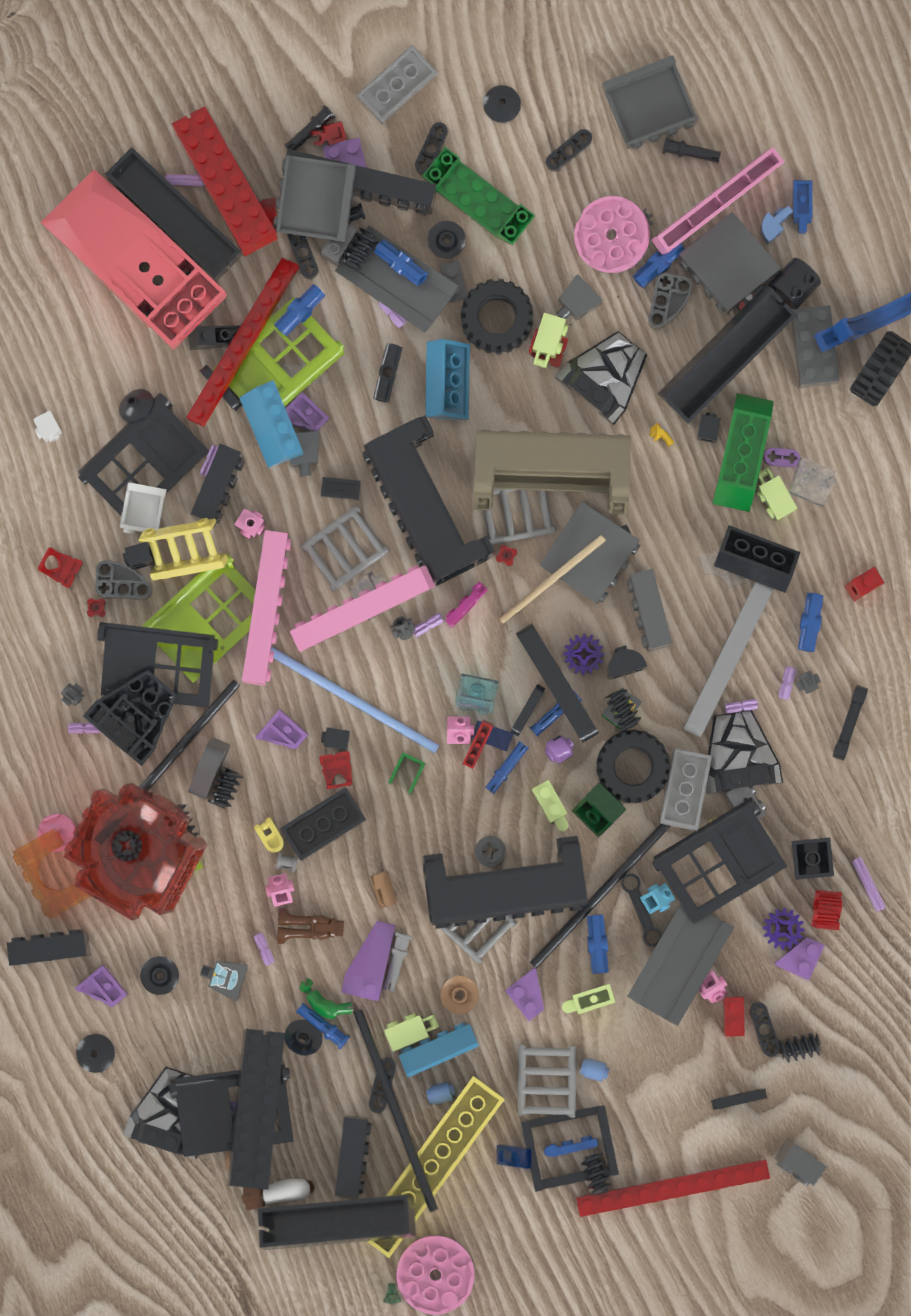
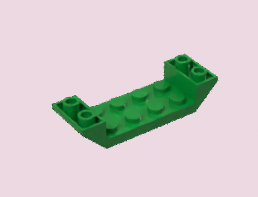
[422,147,536,246]
[712,393,774,512]

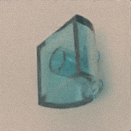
[455,673,499,715]

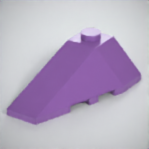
[341,921,396,1001]

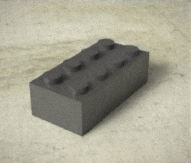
[791,305,839,388]
[626,569,672,652]
[774,1139,827,1186]

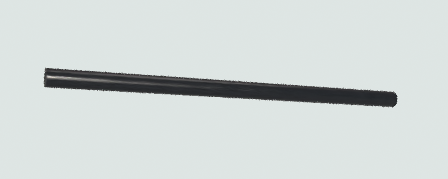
[94,680,240,845]
[530,824,671,969]
[354,1009,438,1213]

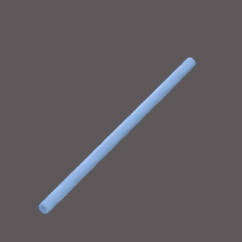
[271,647,439,753]

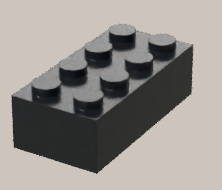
[191,444,245,527]
[713,525,801,593]
[280,787,367,861]
[7,929,91,966]
[335,1115,372,1198]

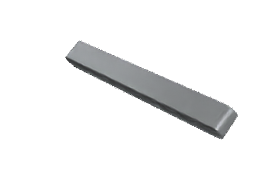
[683,582,773,737]

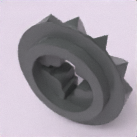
[475,836,506,867]

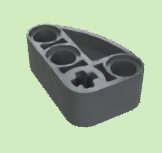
[648,273,692,330]
[95,560,153,600]
[188,737,230,800]

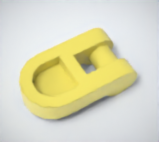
[253,817,284,853]

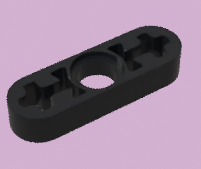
[415,122,448,175]
[546,129,592,172]
[287,233,319,279]
[199,364,242,412]
[510,684,546,737]
[749,1002,780,1057]
[369,1057,396,1113]
[711,1088,768,1110]

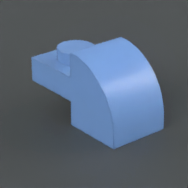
[761,206,793,245]

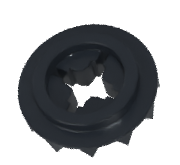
[111,830,142,861]

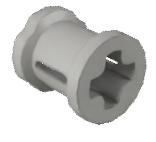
[276,852,298,873]

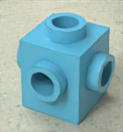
[640,883,675,914]

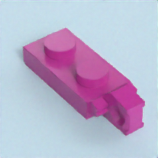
[445,582,488,628]

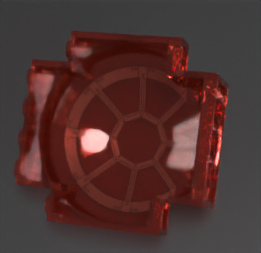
[63,783,208,921]

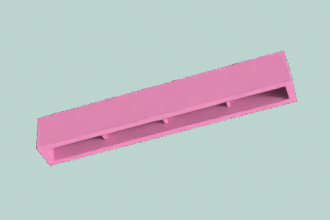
[651,147,784,255]
[242,530,291,686]
[290,565,436,652]

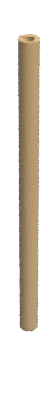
[499,534,606,624]

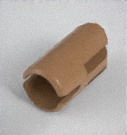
[370,871,397,908]

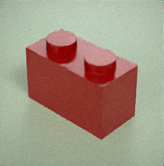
[723,997,745,1037]

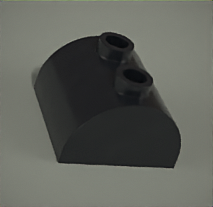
[769,257,821,309]
[607,645,647,680]
[791,837,834,880]

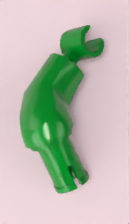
[299,978,353,1019]

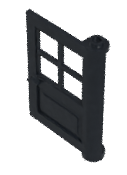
[78,392,209,516]
[97,622,219,708]
[652,797,788,924]
[169,1064,294,1157]

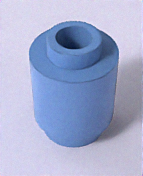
[580,1058,610,1082]
[426,1081,456,1105]

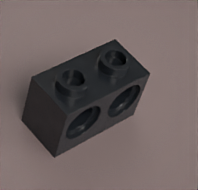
[122,542,155,570]

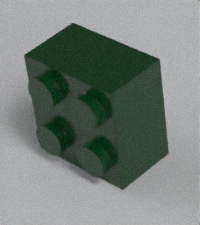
[572,783,627,838]

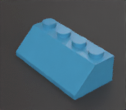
[425,339,470,420]
[240,380,304,468]
[399,1022,479,1078]

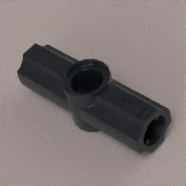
[373,343,403,403]

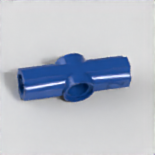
[374,239,428,286]
[632,243,685,289]
[274,284,326,337]
[798,593,824,652]
[587,914,609,974]

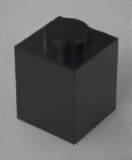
[696,413,721,443]
[321,727,350,751]

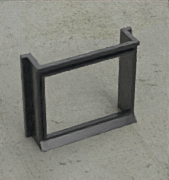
[521,1105,619,1192]

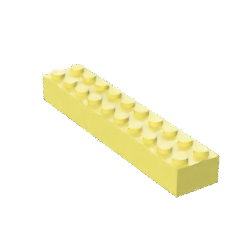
[367,1075,505,1258]

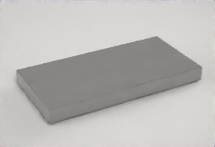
[356,45,438,124]
[660,748,712,831]

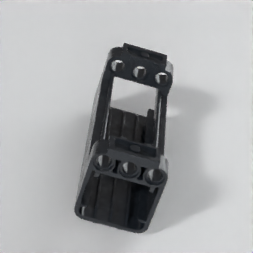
[362,415,495,586]
[422,836,588,929]

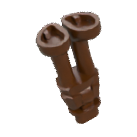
[277,908,344,944]

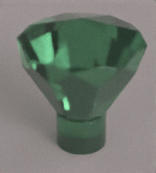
[383,1283,401,1305]

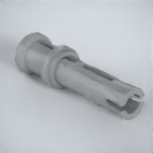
[383,932,412,992]

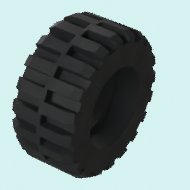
[461,279,533,355]
[850,331,911,406]
[596,729,670,804]

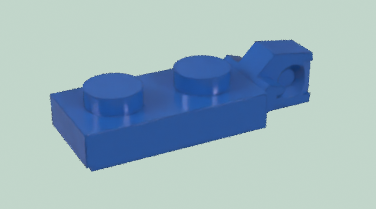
[793,180,813,234]

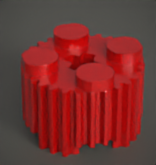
[811,890,843,930]

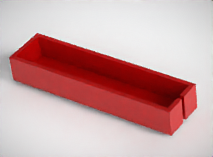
[171,106,277,257]

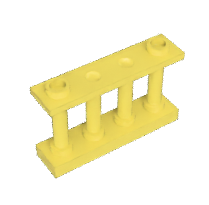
[139,518,228,581]

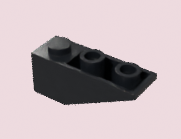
[188,325,241,350]

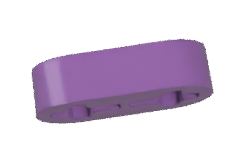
[763,448,800,468]

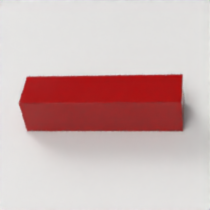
[463,719,494,769]

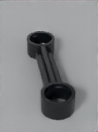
[832,685,868,761]
[621,874,662,947]

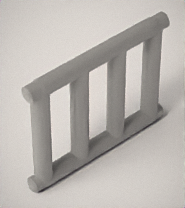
[483,489,556,545]
[300,506,389,591]
[428,914,518,964]
[517,1045,576,1118]

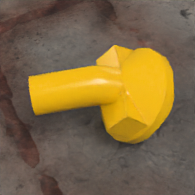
[649,423,674,447]

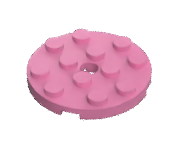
[574,196,650,273]
[397,1235,474,1315]

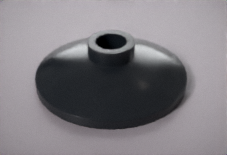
[483,85,521,123]
[428,221,466,259]
[119,389,154,423]
[140,956,179,995]
[284,1020,323,1056]
[76,1034,115,1073]

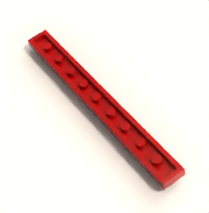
[186,258,299,427]
[576,1159,770,1217]

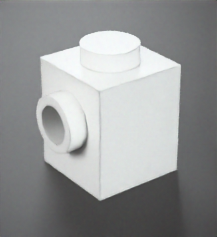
[33,411,62,442]

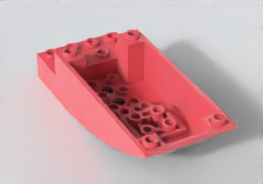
[40,169,227,350]

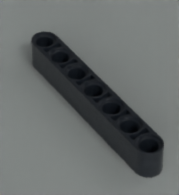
[516,623,599,743]

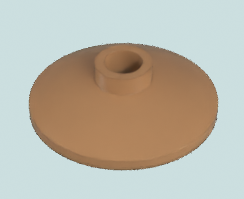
[440,976,479,1015]

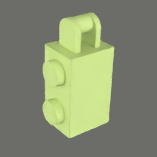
[533,313,569,368]
[757,467,797,522]
[532,780,568,831]
[562,984,615,1014]
[384,1013,439,1052]

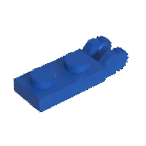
[544,1135,598,1157]

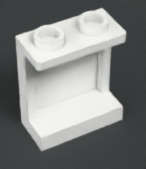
[120,482,167,534]

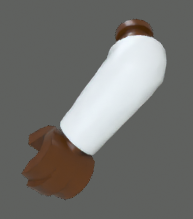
[241,1178,315,1210]

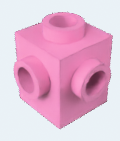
[234,508,266,539]
[447,716,474,744]
[265,873,294,907]
[699,970,728,1004]

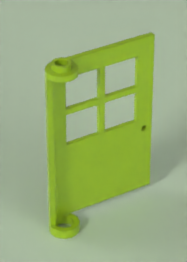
[213,297,345,407]
[141,553,256,683]

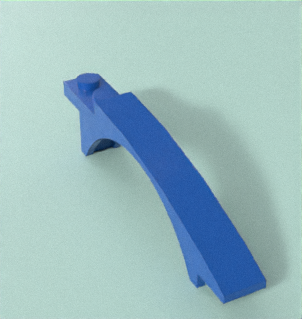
[814,292,911,353]

